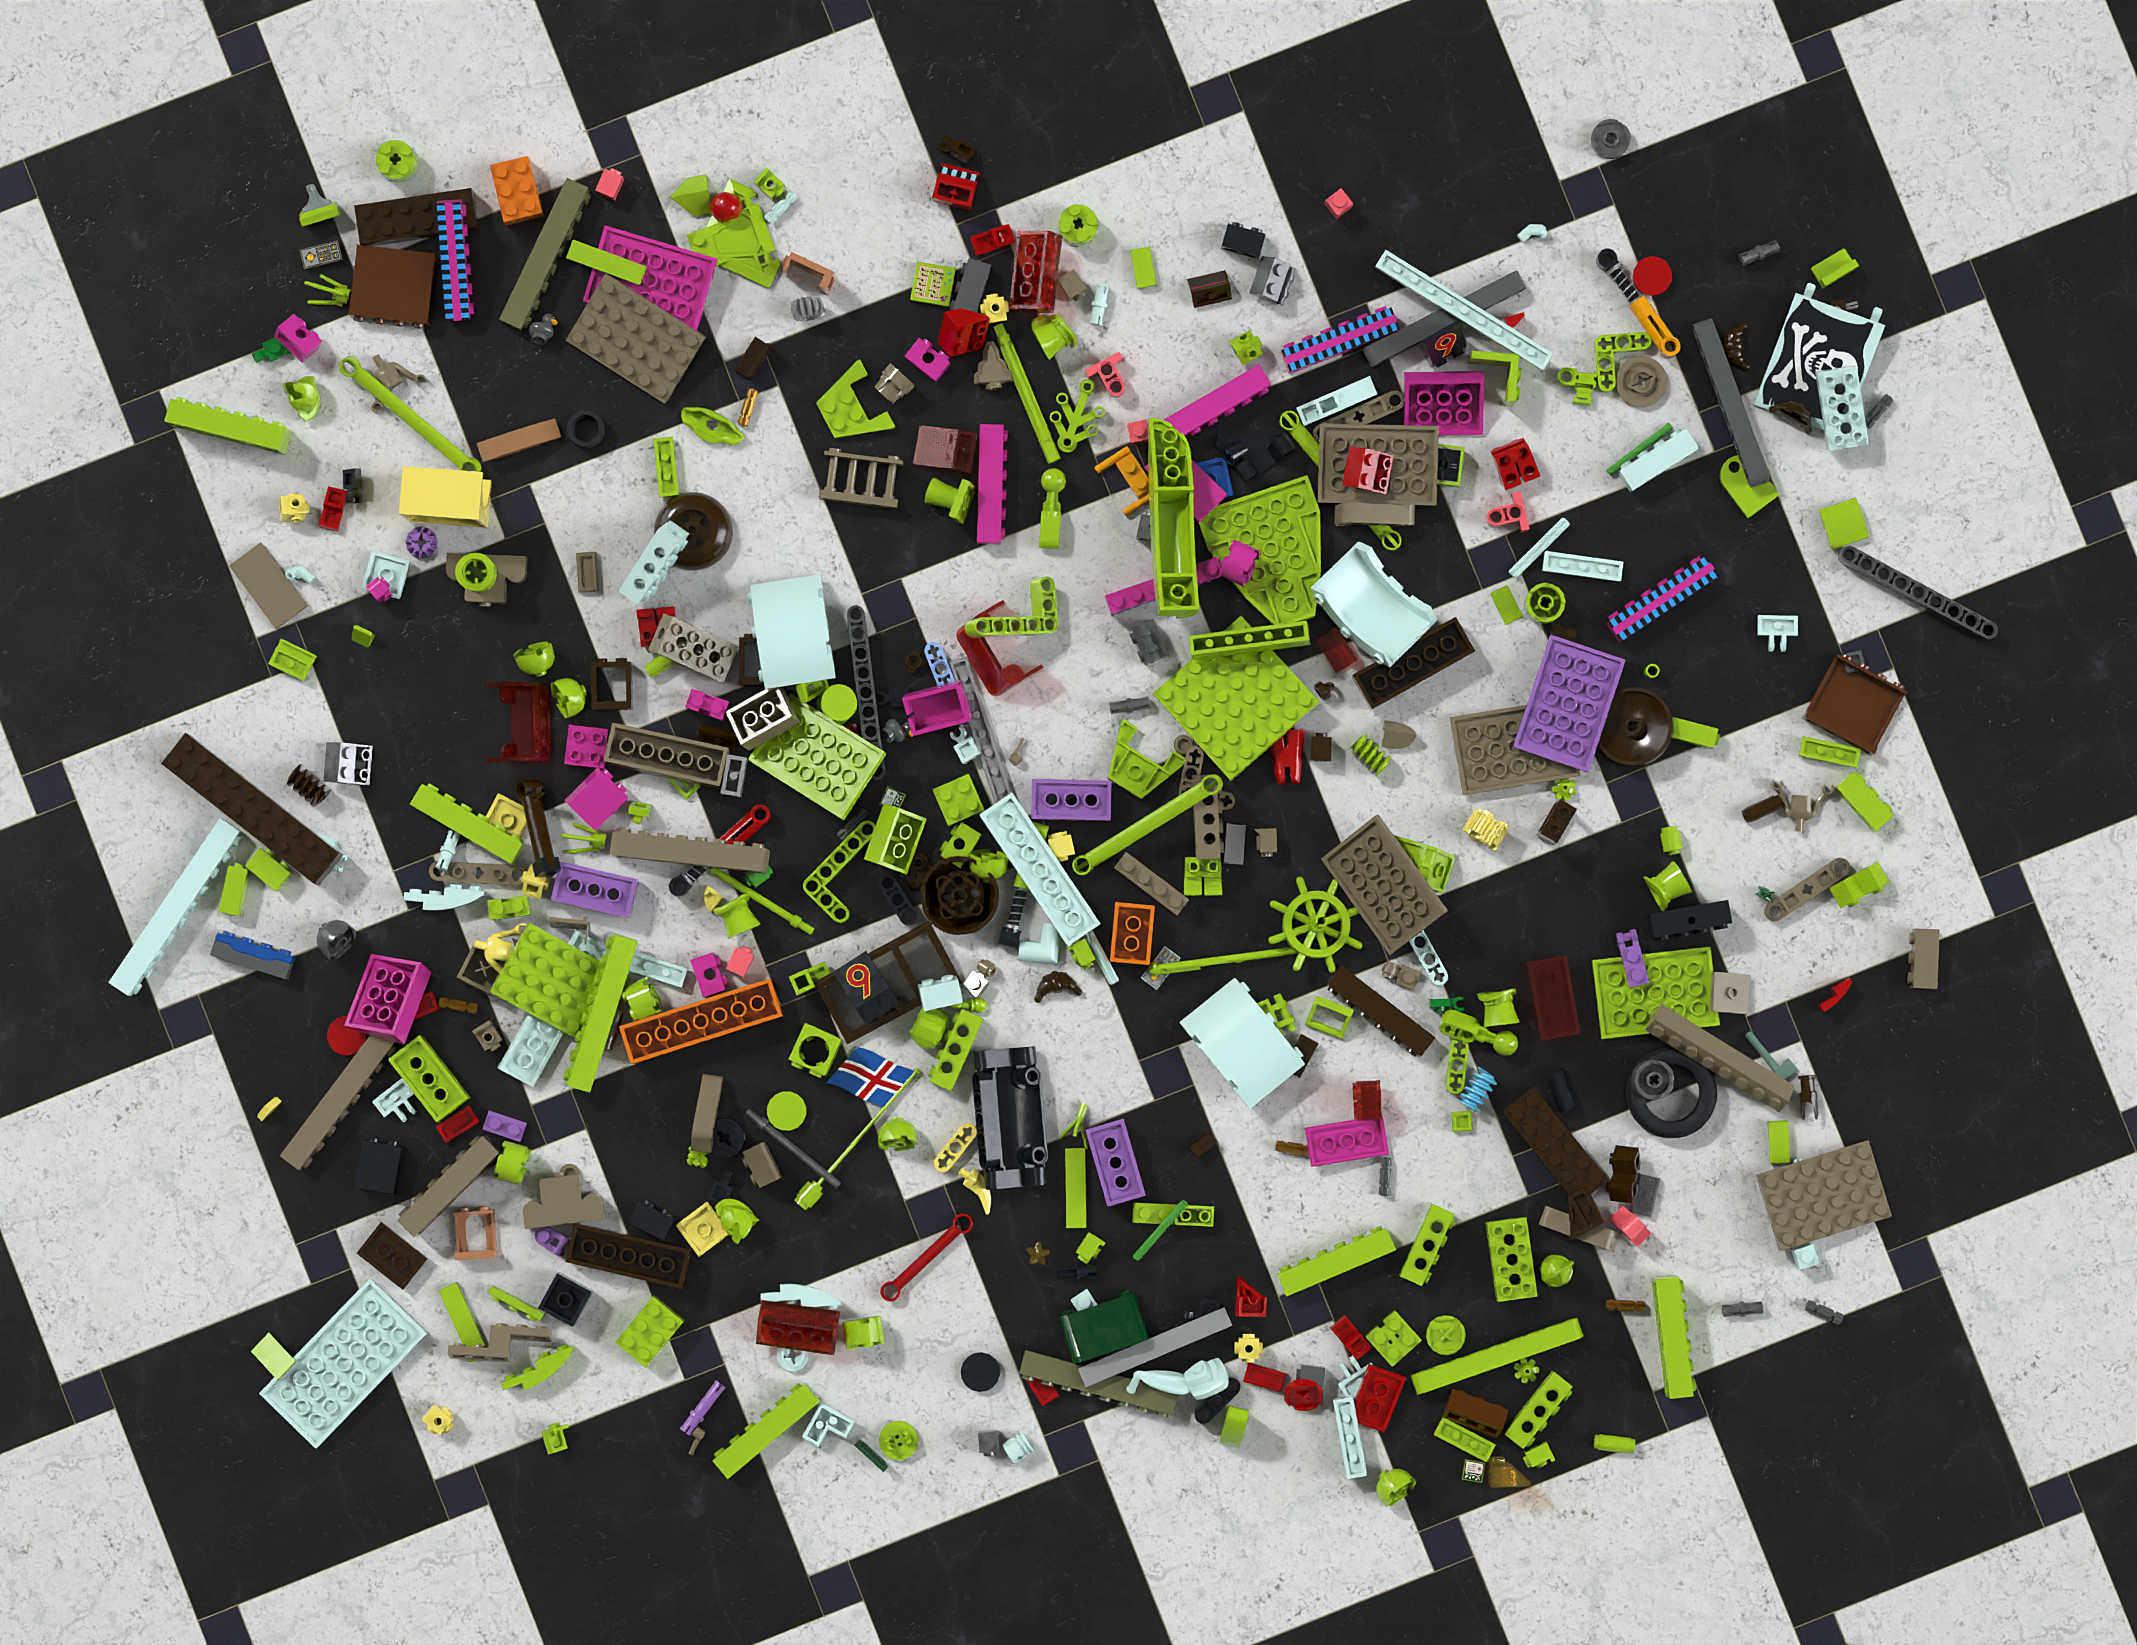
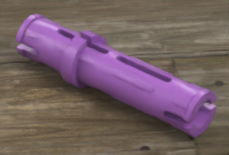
[680,1380,726,1436]

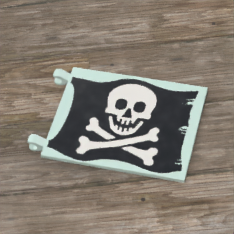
[1754,283,1885,433]

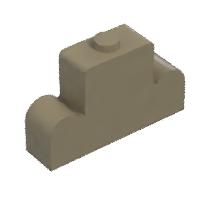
[446,553,528,607]
[523,1171,606,1229]

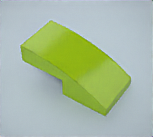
[1768,1120,1790,1164]

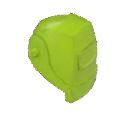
[909,1008,951,1049]

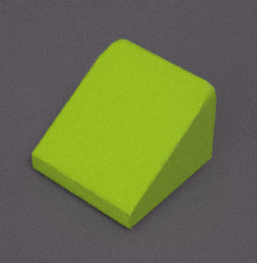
[351,625,375,647]

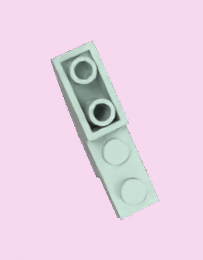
[1296,376,1377,426]
[404,884,486,911]
[761,1284,842,1311]

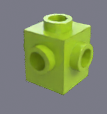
[1229,330,1263,366]

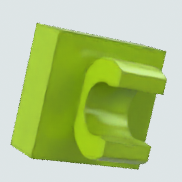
[628,800,652,824]

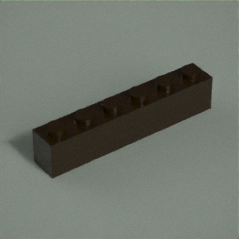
[1326,965,1436,1057]

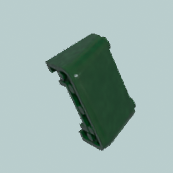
[1059,1290,1149,1364]

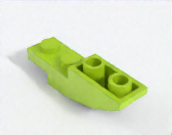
[1132,1203,1214,1227]
[501,1344,575,1390]

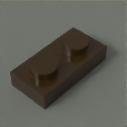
[698,725,738,753]
[1293,1034,1319,1078]

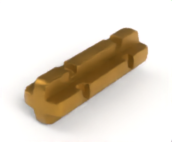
[738,388,758,427]
[439,997,478,1014]
[1275,1140,1309,1156]
[1606,1300,1645,1312]

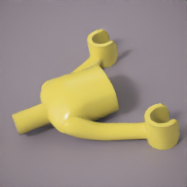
[473,923,527,973]

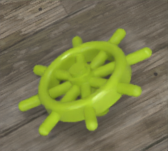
[1268,876,1363,973]

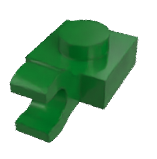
[252,337,289,363]
[1429,997,1464,1012]

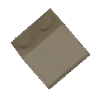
[741,1142,782,1188]

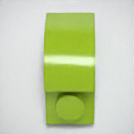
[789,961,830,995]

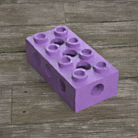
[1031,779,1111,821]
[551,862,639,918]
[1086,1119,1146,1206]

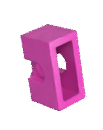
[274,314,322,363]
[904,338,950,383]
[685,689,731,722]
[690,952,729,998]

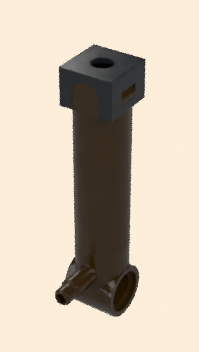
[516,780,561,878]

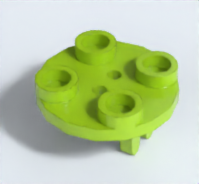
[879,1420,918,1461]

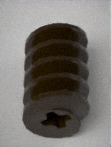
[287,764,331,807]

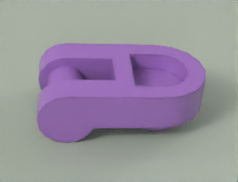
[534,1226,570,1257]

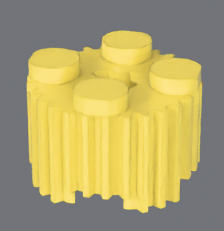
[1462,808,1509,851]

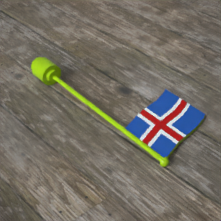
[794,1047,920,1210]

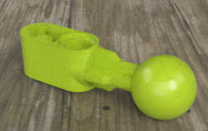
[1039,468,1066,550]
[1439,1009,1518,1056]

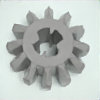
[791,296,824,322]

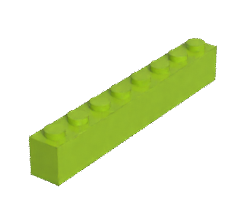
[563,932,638,1093]

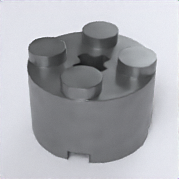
[1631,1059,1674,1100]

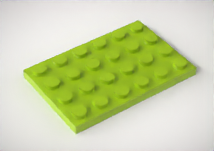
[748,693,887,820]
[490,922,632,1038]
[1592,947,1720,1039]

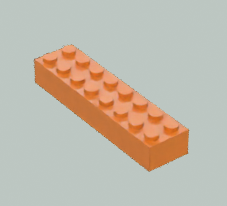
[619,978,783,1064]

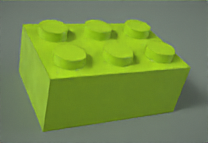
[864,803,927,875]
[615,1295,685,1368]

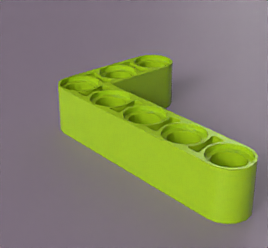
[965,576,1058,638]
[803,821,876,923]

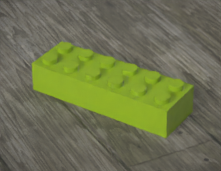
[164,397,291,455]
[1651,1275,1696,1399]

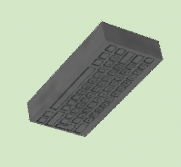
[1631,1174,1660,1217]

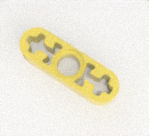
[934,1123,977,1172]

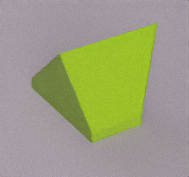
[670,174,711,217]

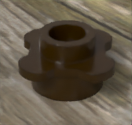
[902,650,926,673]

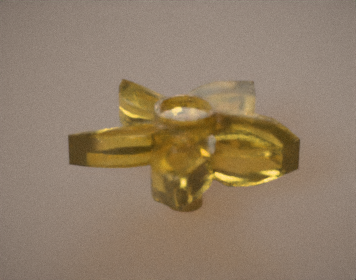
[1026,1242,1050,1265]

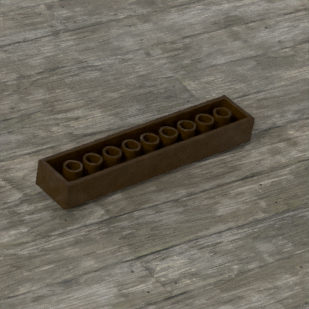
[161,732,343,886]

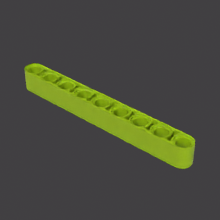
[1411,1318,1584,1395]

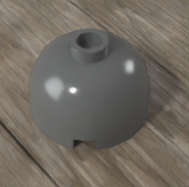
[316,920,356,960]

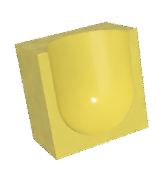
[399,466,491,528]

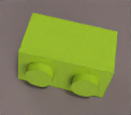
[245,848,293,892]

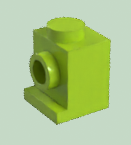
[754,167,785,200]
[1067,938,1096,970]
[1076,1232,1105,1264]
[1523,1441,1555,1468]

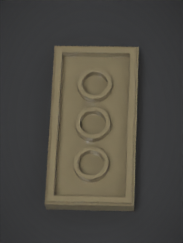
[229,543,308,629]

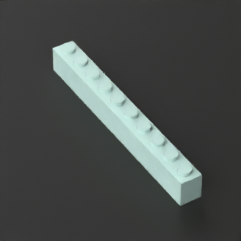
[108,818,243,996]

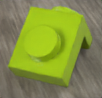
[542,1422,569,1454]

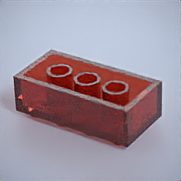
[1009,230,1063,313]
[1525,956,1581,1041]
[756,1300,840,1355]

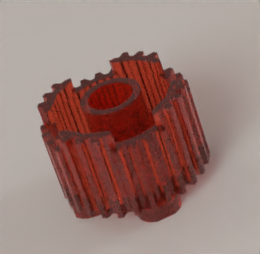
[1352,1080,1382,1121]

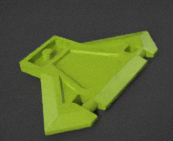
[687,178,781,288]

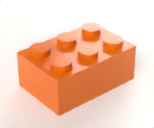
[490,156,544,226]
[1110,902,1155,965]

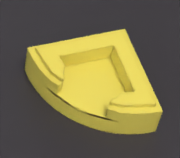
[704,886,724,913]
[257,1097,282,1121]

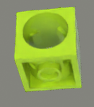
[789,1023,843,1078]

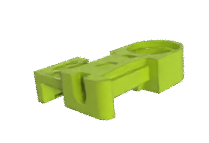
[1557,367,1597,406]

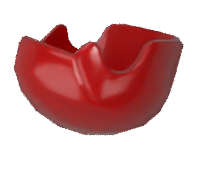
[710,192,742,222]

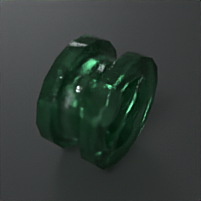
[1755,886,1775,901]

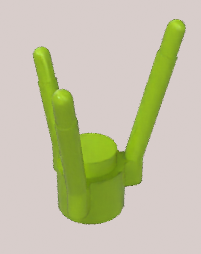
[305,274,351,307]
[560,822,606,854]

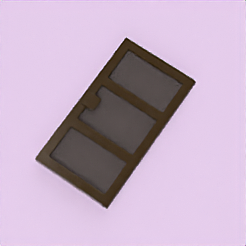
[814,921,962,1044]

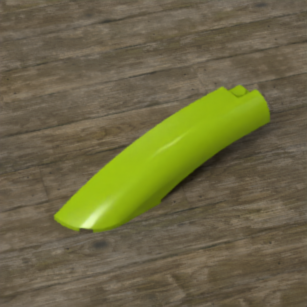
[1148,418,1199,619]

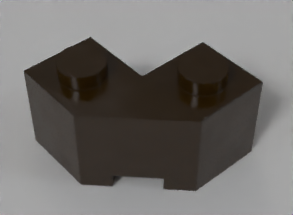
[1606,1145,1641,1204]

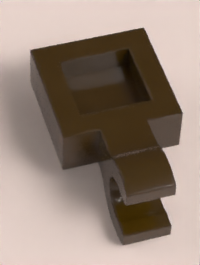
[939,135,976,164]

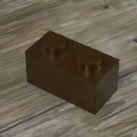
[1549,623,1577,642]
[1190,1132,1217,1158]

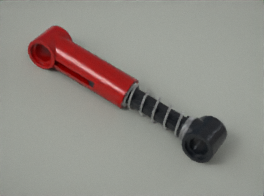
[669,805,771,897]

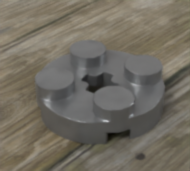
[1591,119,1631,159]

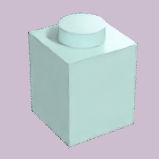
[1791,1243,1819,1270]

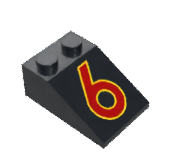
[1420,320,1467,368]
[833,951,900,1025]

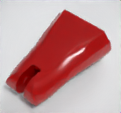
[1269,729,1305,785]

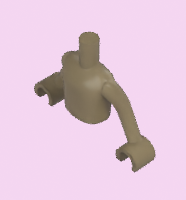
[371,354,428,414]
[1770,780,1835,832]

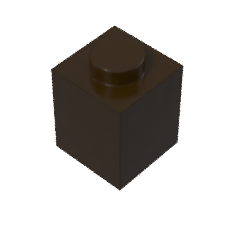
[1310,733,1332,762]

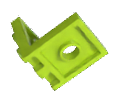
[1468,350,1522,407]

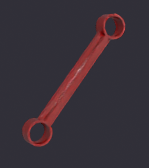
[880,1213,973,1302]

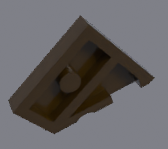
[1568,1186,1606,1240]

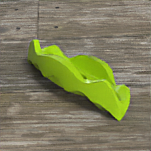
[681,407,744,445]

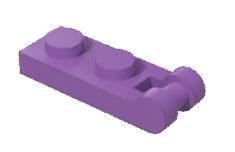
[1616,929,1649,988]

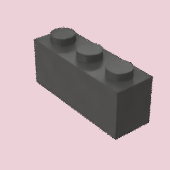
[949,258,991,313]

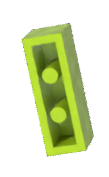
[1835,772,1894,832]

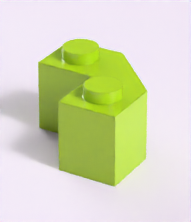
[1829,861,1889,909]

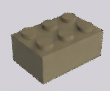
[726,687,800,751]

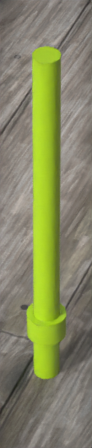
[710,868,815,935]

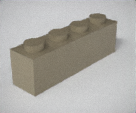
[1114,852,1189,916]

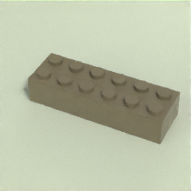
[604,722,730,789]
[397,1135,503,1237]

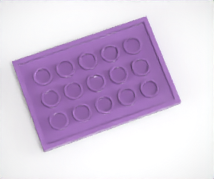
[1513,635,1626,773]

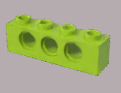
[928,1009,984,1091]
[1399,1203,1456,1286]
[1503,1371,1573,1449]

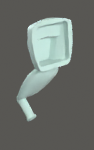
[1126,1358,1229,1400]

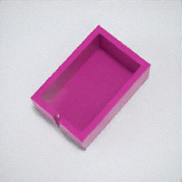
[902,679,972,736]

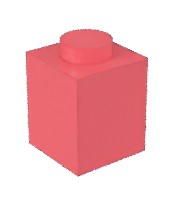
[595,168,624,201]
[1325,189,1353,219]
[1127,419,1148,445]
[726,946,755,977]

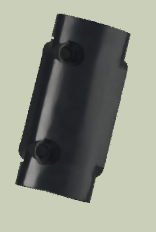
[972,1046,1048,1190]

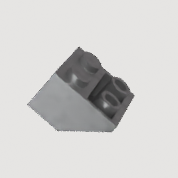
[323,742,373,785]

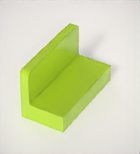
[1811,249,1859,289]

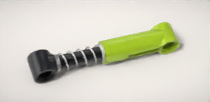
[997,822,1049,950]

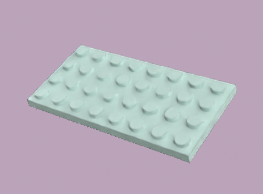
[259,1278,428,1448]

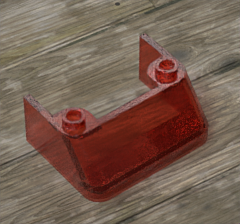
[956,600,1044,696]
[484,681,551,763]

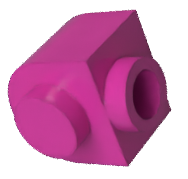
[365,577,393,603]

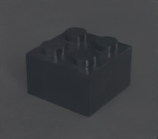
[538,1272,594,1327]

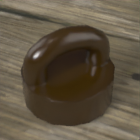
[1314,681,1335,701]

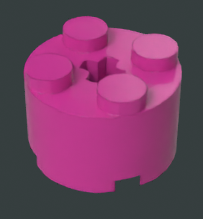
[1219,540,1261,587]

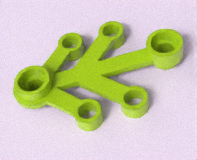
[1050,379,1105,453]

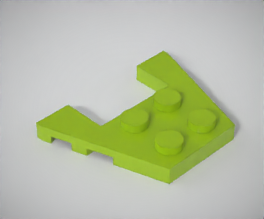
[816,359,896,438]
[1107,719,1185,800]

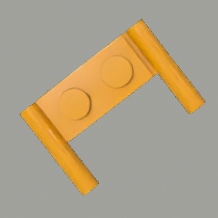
[1094,446,1149,516]

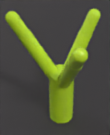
[1059,1103,1089,1149]

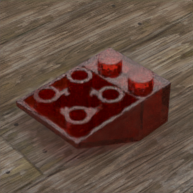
[913,425,978,474]

